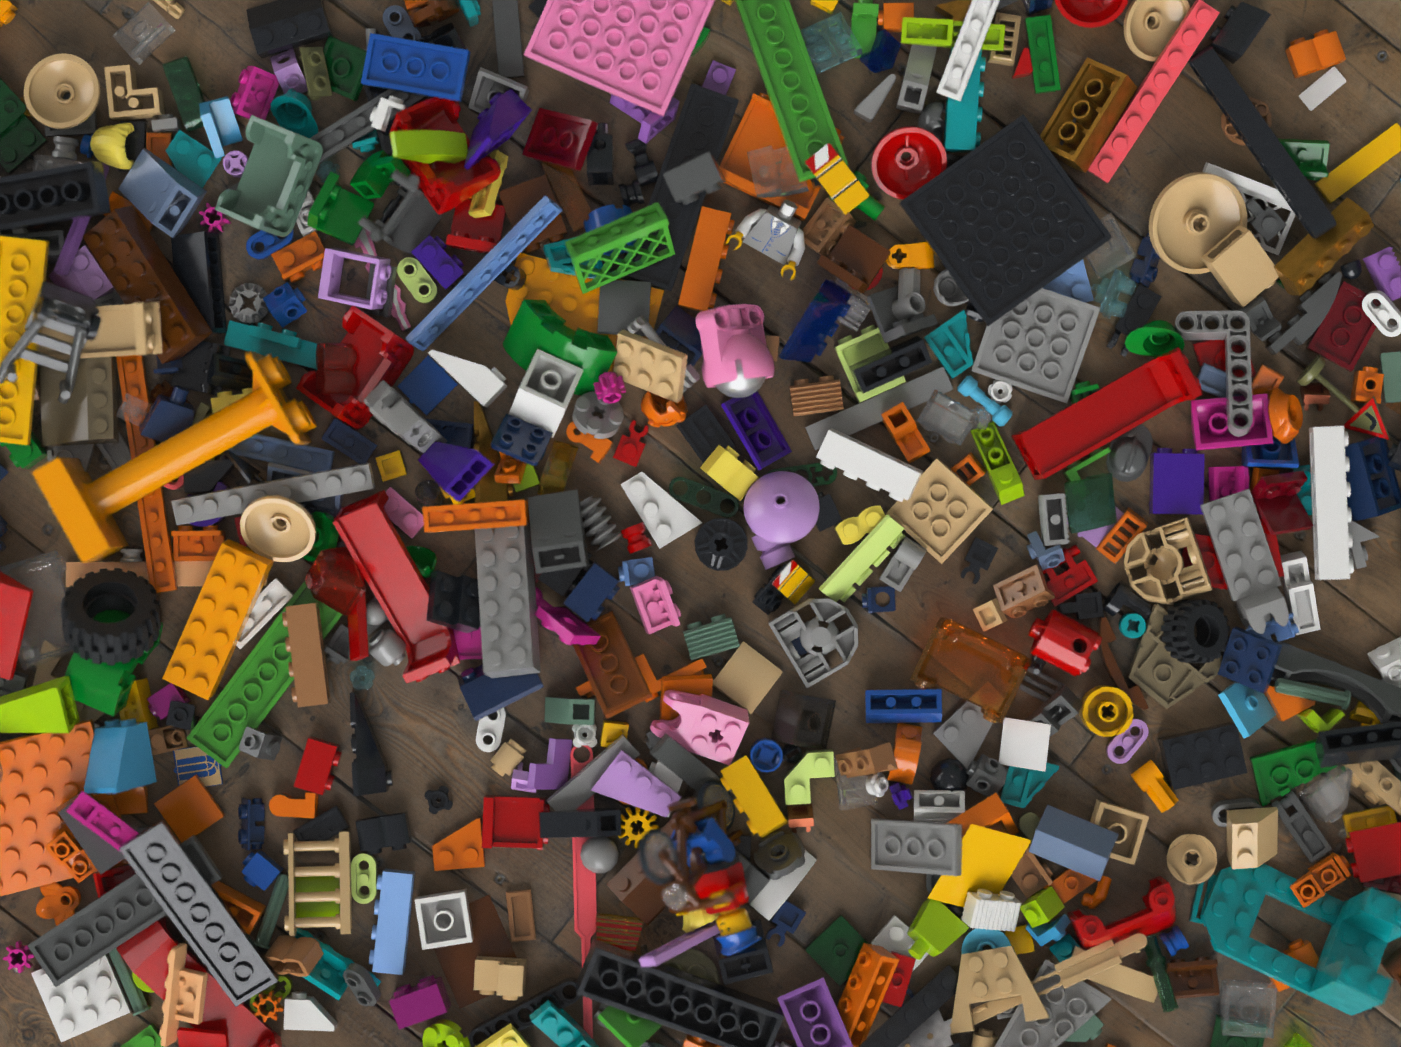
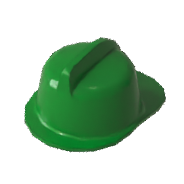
[1125,320,1185,358]

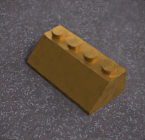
[1040,57,1138,173]
[1274,197,1374,296]

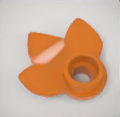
[36,882,81,926]

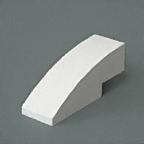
[1280,551,1321,635]
[749,850,817,921]

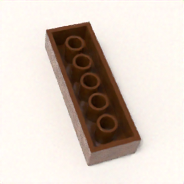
[83,206,213,364]

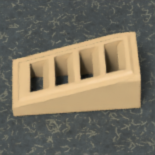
[988,12,1021,67]

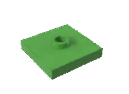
[597,1006,663,1047]

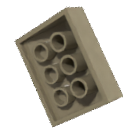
[40,356,119,447]

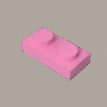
[384,487,424,539]

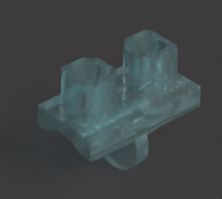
[1091,269,1136,319]

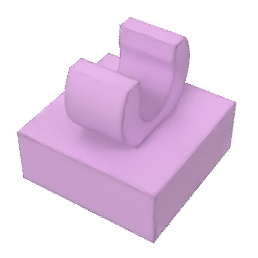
[511,762,537,793]

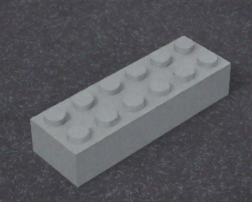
[475,522,541,678]

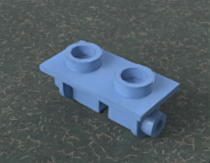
[1246,613,1299,642]

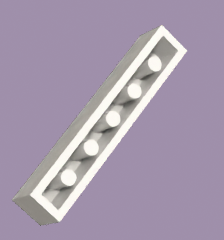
[1309,426,1354,580]

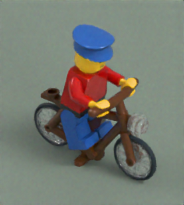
[639,780,762,955]

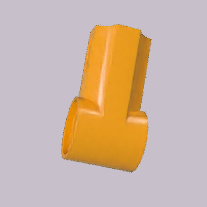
[1130,760,1179,813]

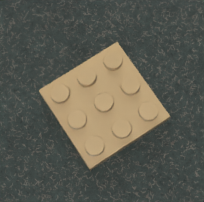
[886,457,993,564]

